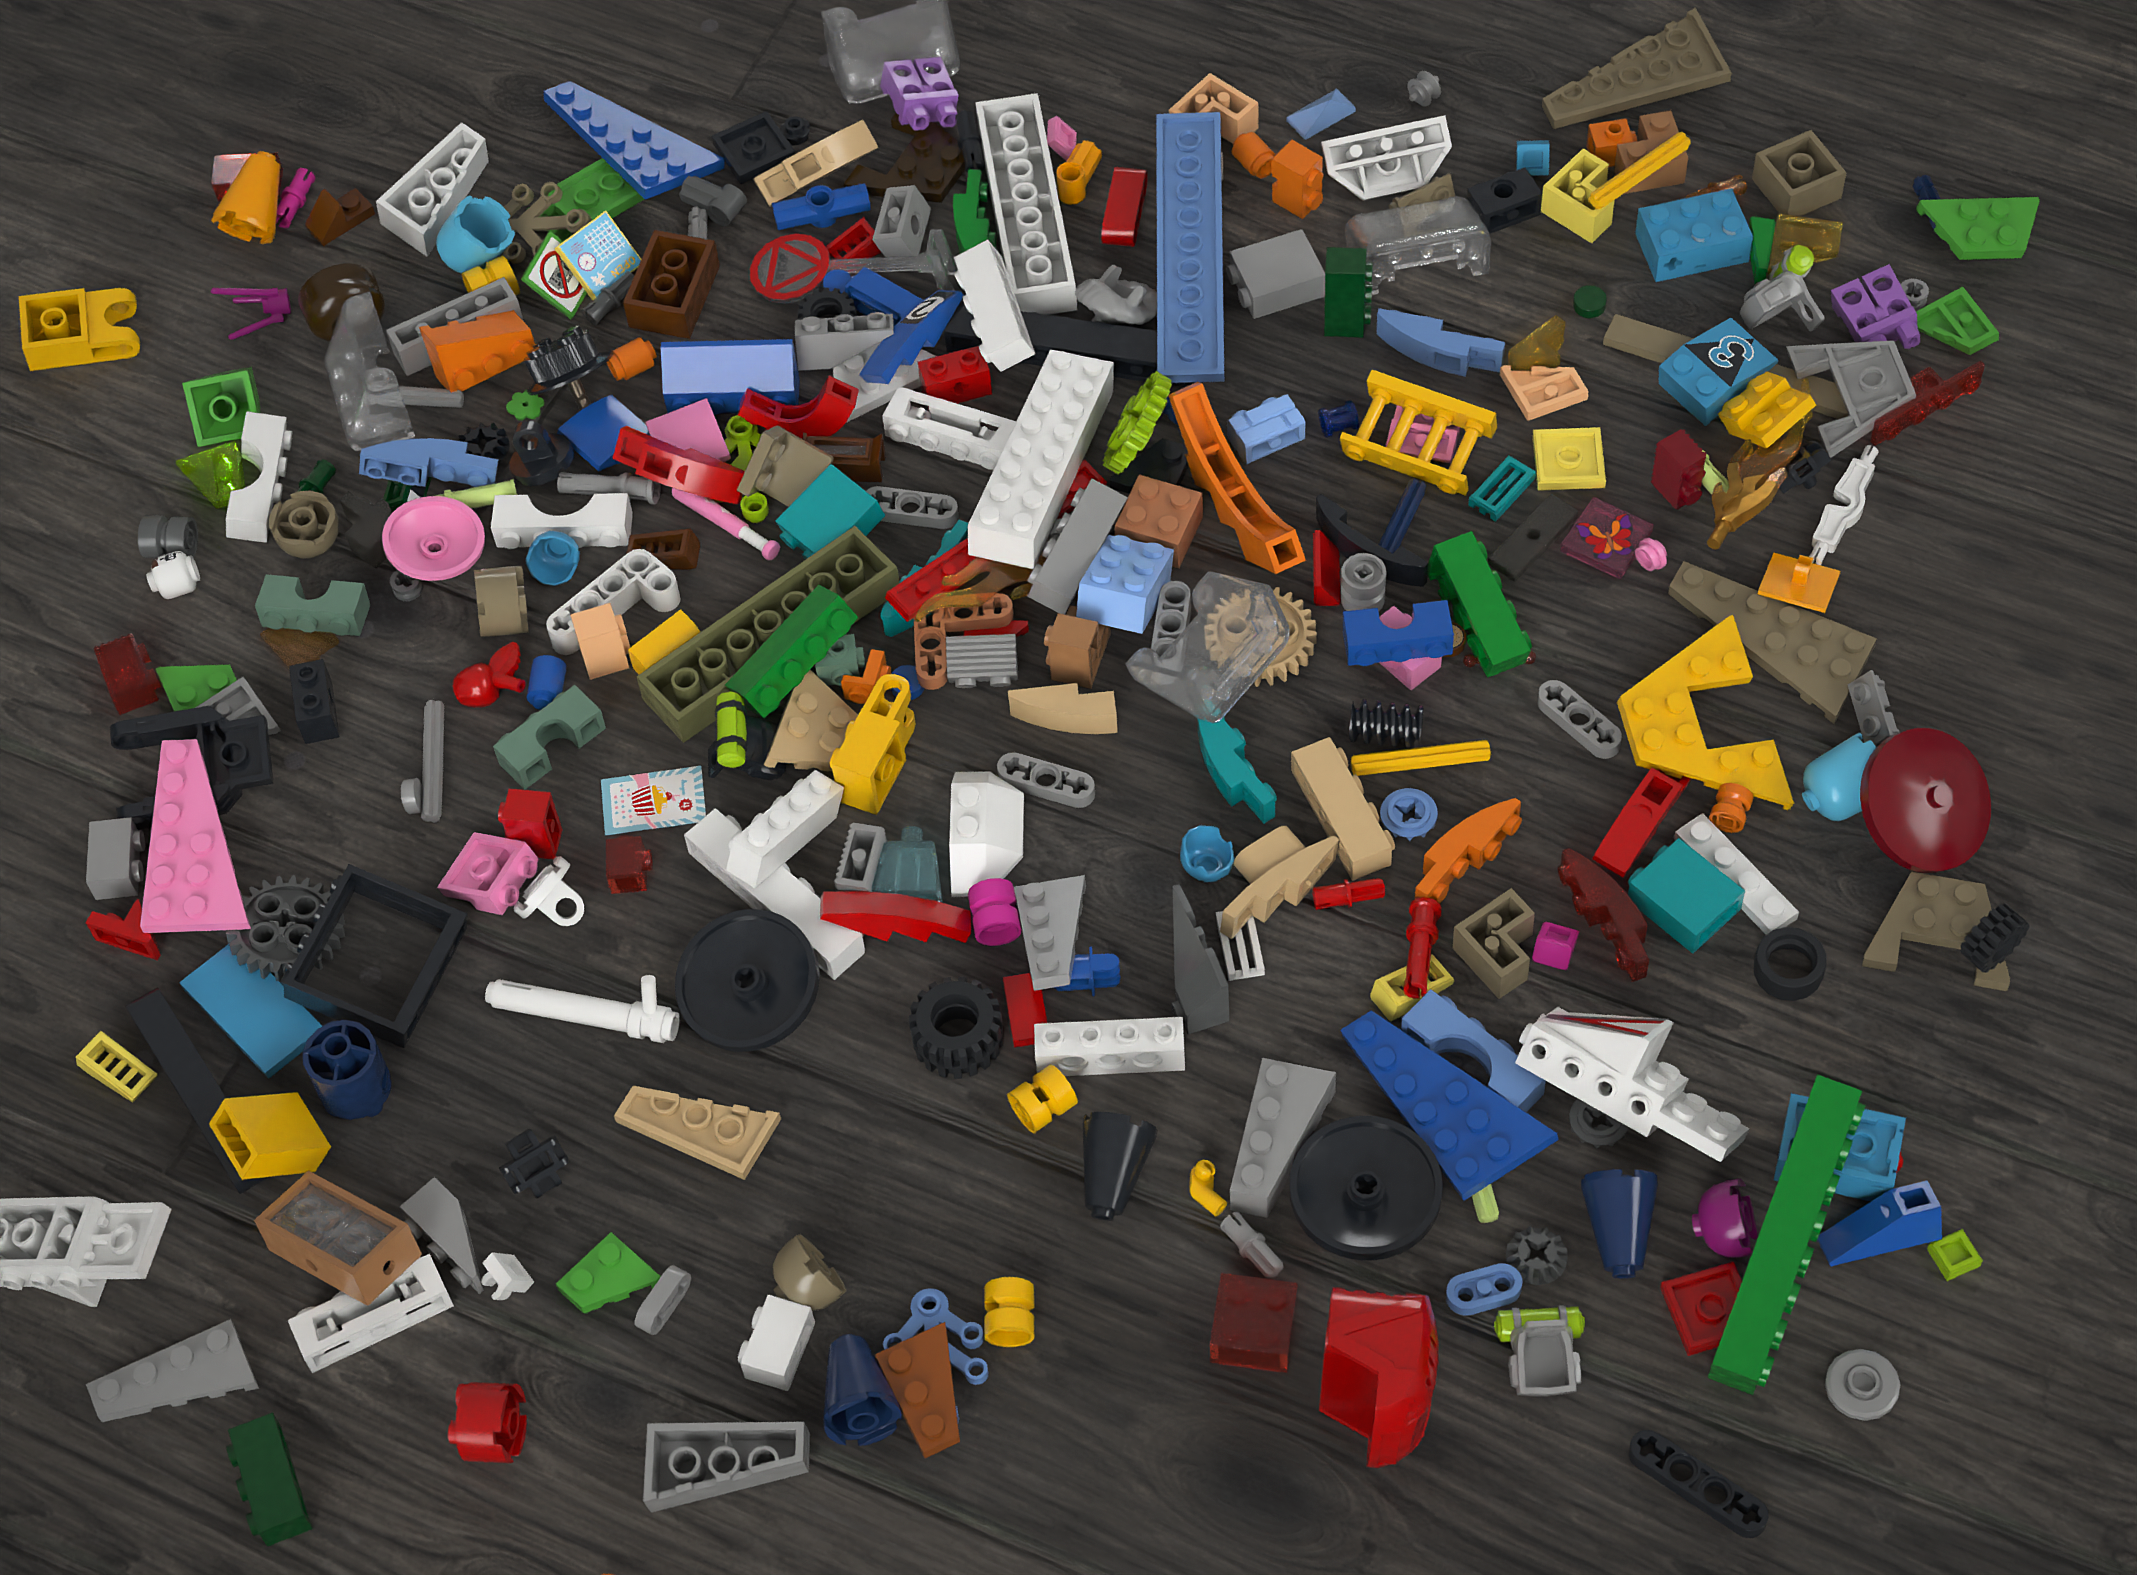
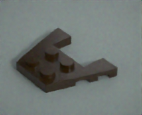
[844,113,965,203]

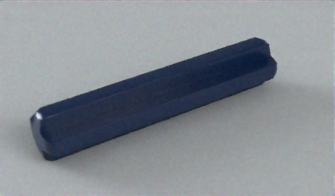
[1378,478,1426,554]

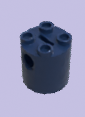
[303,1020,392,1120]

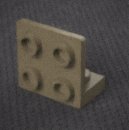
[737,425,834,507]

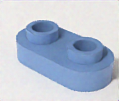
[1446,1263,1522,1316]

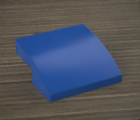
[557,394,651,471]

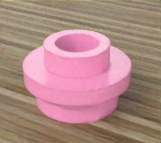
[1635,538,1667,571]

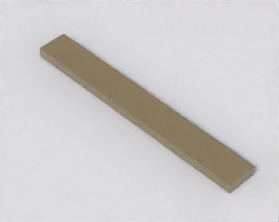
[1603,314,1848,419]

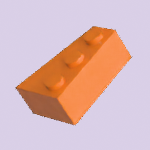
[419,310,535,393]

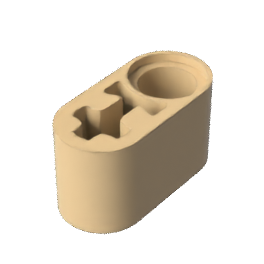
[1234,826,1306,884]

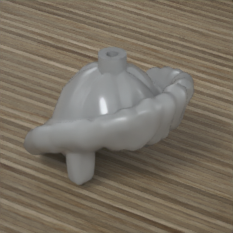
[1075,265,1157,325]

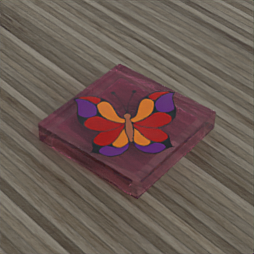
[1560,497,1654,580]

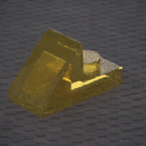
[1508,315,1565,371]

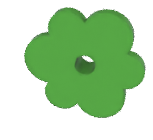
[506,390,544,421]

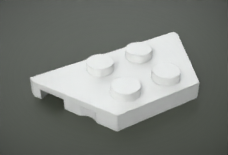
[833,340,937,423]

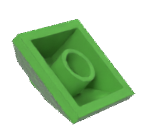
[182,366,261,447]

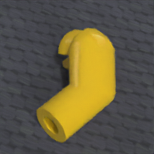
[1189,1160,1227,1217]

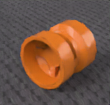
[1709,783,1754,833]

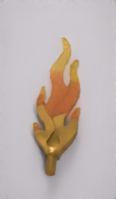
[1707,378,1813,549]

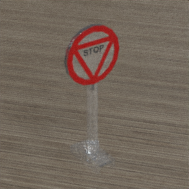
[750,229,957,304]

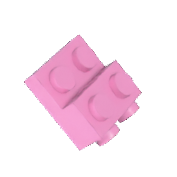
[437,832,539,915]

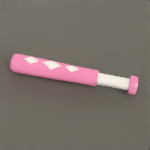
[671,488,780,560]

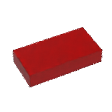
[1003,973,1047,1048]

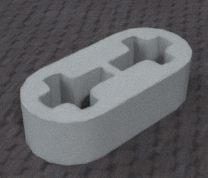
[635,1265,691,1335]

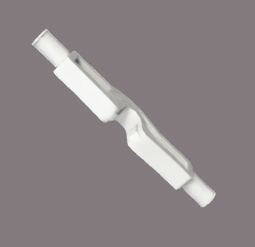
[1809,445,1879,565]

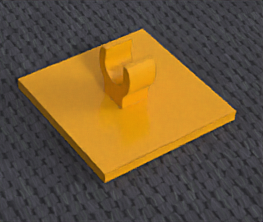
[1757,553,1841,613]

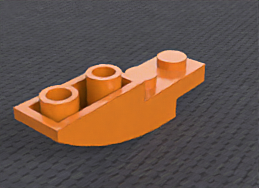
[1415,798,1522,903]

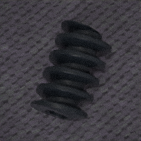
[1349,699,1424,749]

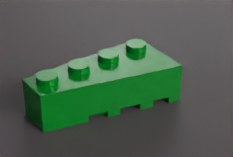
[1428,531,1532,678]

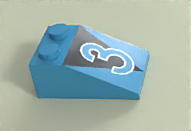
[1658,318,1778,426]

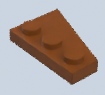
[875,1322,960,1459]

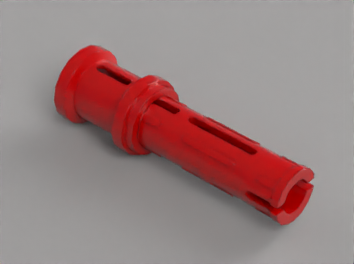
[1403,897,1442,999]

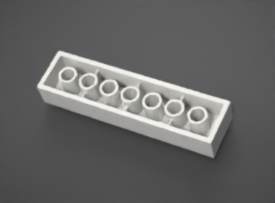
[975,93,1077,315]
[968,349,1114,569]

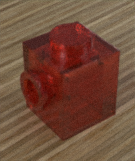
[606,835,653,894]

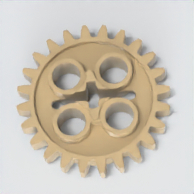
[1204,585,1317,687]

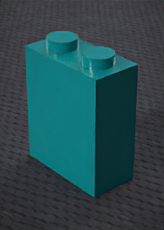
[776,464,885,559]
[1627,838,1745,954]

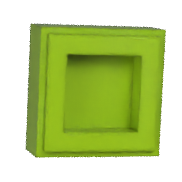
[1927,1229,1983,1281]

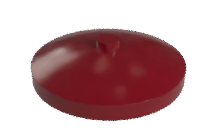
[1860,728,1991,873]

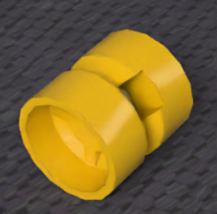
[461,255,520,295]
[1007,1064,1078,1133]
[984,1277,1034,1347]

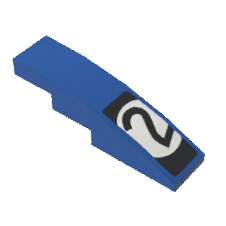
[859,290,964,384]

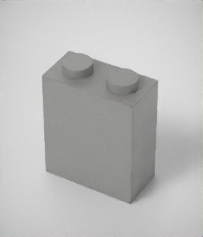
[1226,229,1325,319]

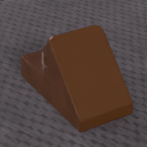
[305,188,375,246]

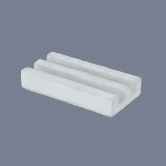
[1216,911,1265,981]

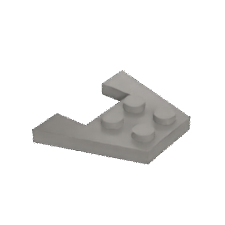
[1786,341,1916,458]

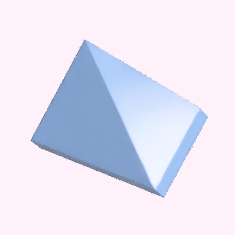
[1286,89,1356,140]

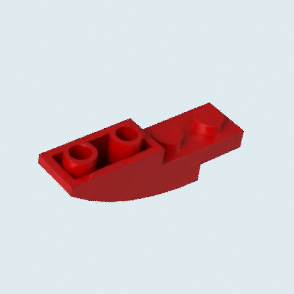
[613,426,745,504]
[1592,768,1692,877]

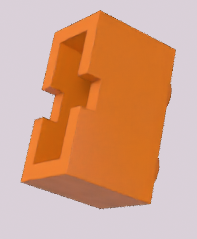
[1272,140,1324,219]

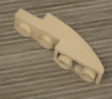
[754,120,878,207]

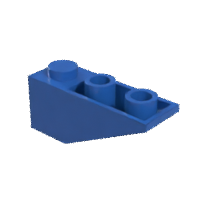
[1817,1180,1942,1267]

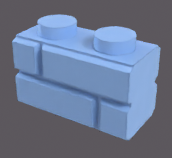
[1227,394,1305,464]

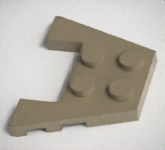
[1862,872,2010,991]

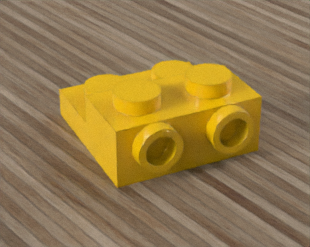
[1718,371,1816,448]

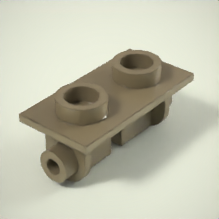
[1389,173,1457,229]

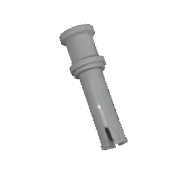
[557,472,661,505]

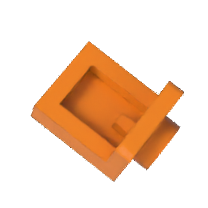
[841,649,891,704]

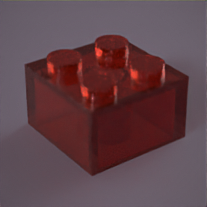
[1210,1273,1298,1373]

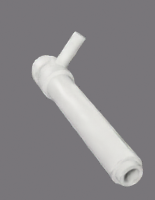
[485,975,680,1043]

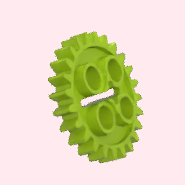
[1103,371,1172,474]

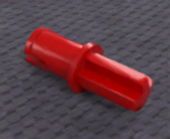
[1312,878,1385,910]

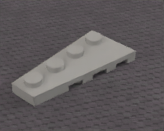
[1014,875,1086,991]
[86,1319,259,1422]

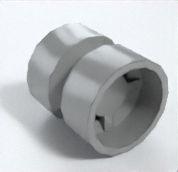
[1341,553,1386,612]

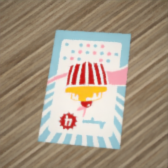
[601,766,706,836]

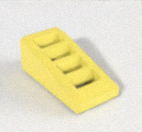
[1370,954,1454,1021]
[76,1031,157,1103]

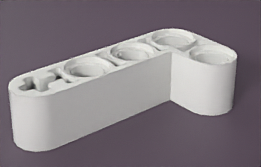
[546,549,681,655]

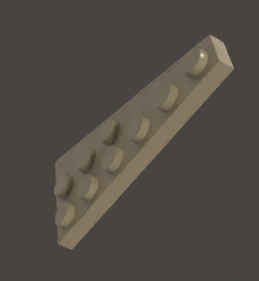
[1542,8,1731,129]
[1668,561,1877,724]

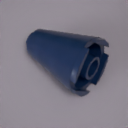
[1581,1169,1658,1279]
[823,1334,902,1446]

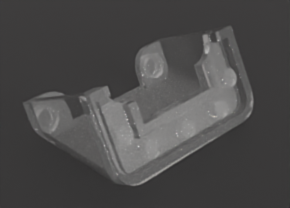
[821,0,960,104]
[1345,196,1491,295]
[324,292,415,452]
[1125,571,1290,723]

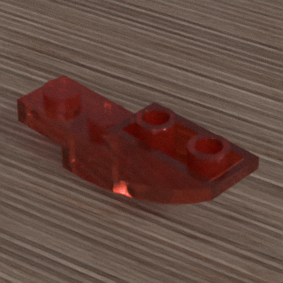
[1557,848,1649,982]

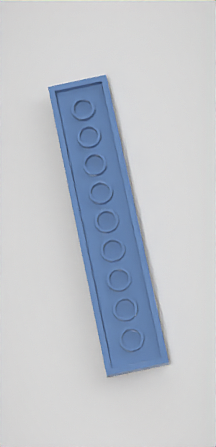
[1156,112,1225,383]

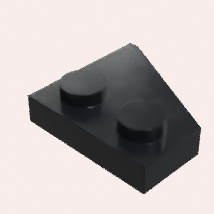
[1109,438,1189,494]

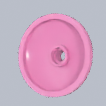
[382,496,485,581]

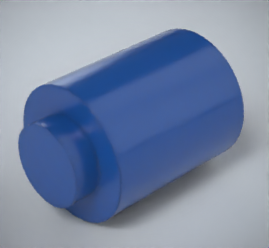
[527,655,567,710]

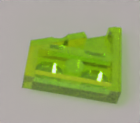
[176,441,246,509]

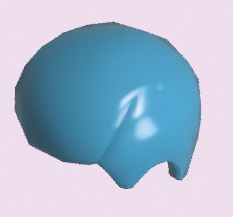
[526,530,580,586]
[1180,825,1235,882]

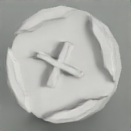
[514,856,584,926]

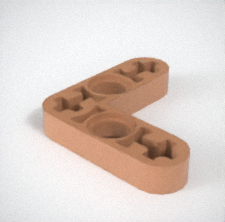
[914,593,1014,690]

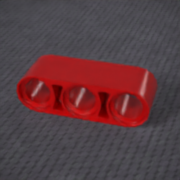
[1102,167,1148,247]

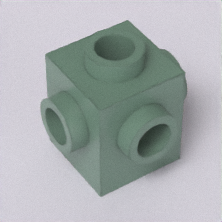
[815,634,865,686]

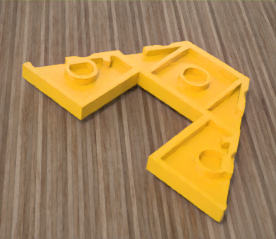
[1617,615,1794,810]

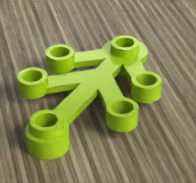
[712,415,769,523]

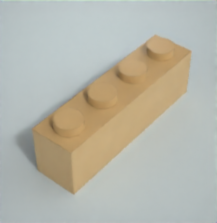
[1291,737,1395,881]

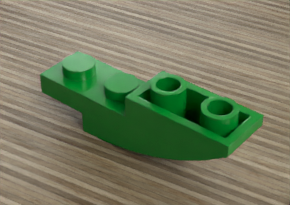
[953,170,996,254]

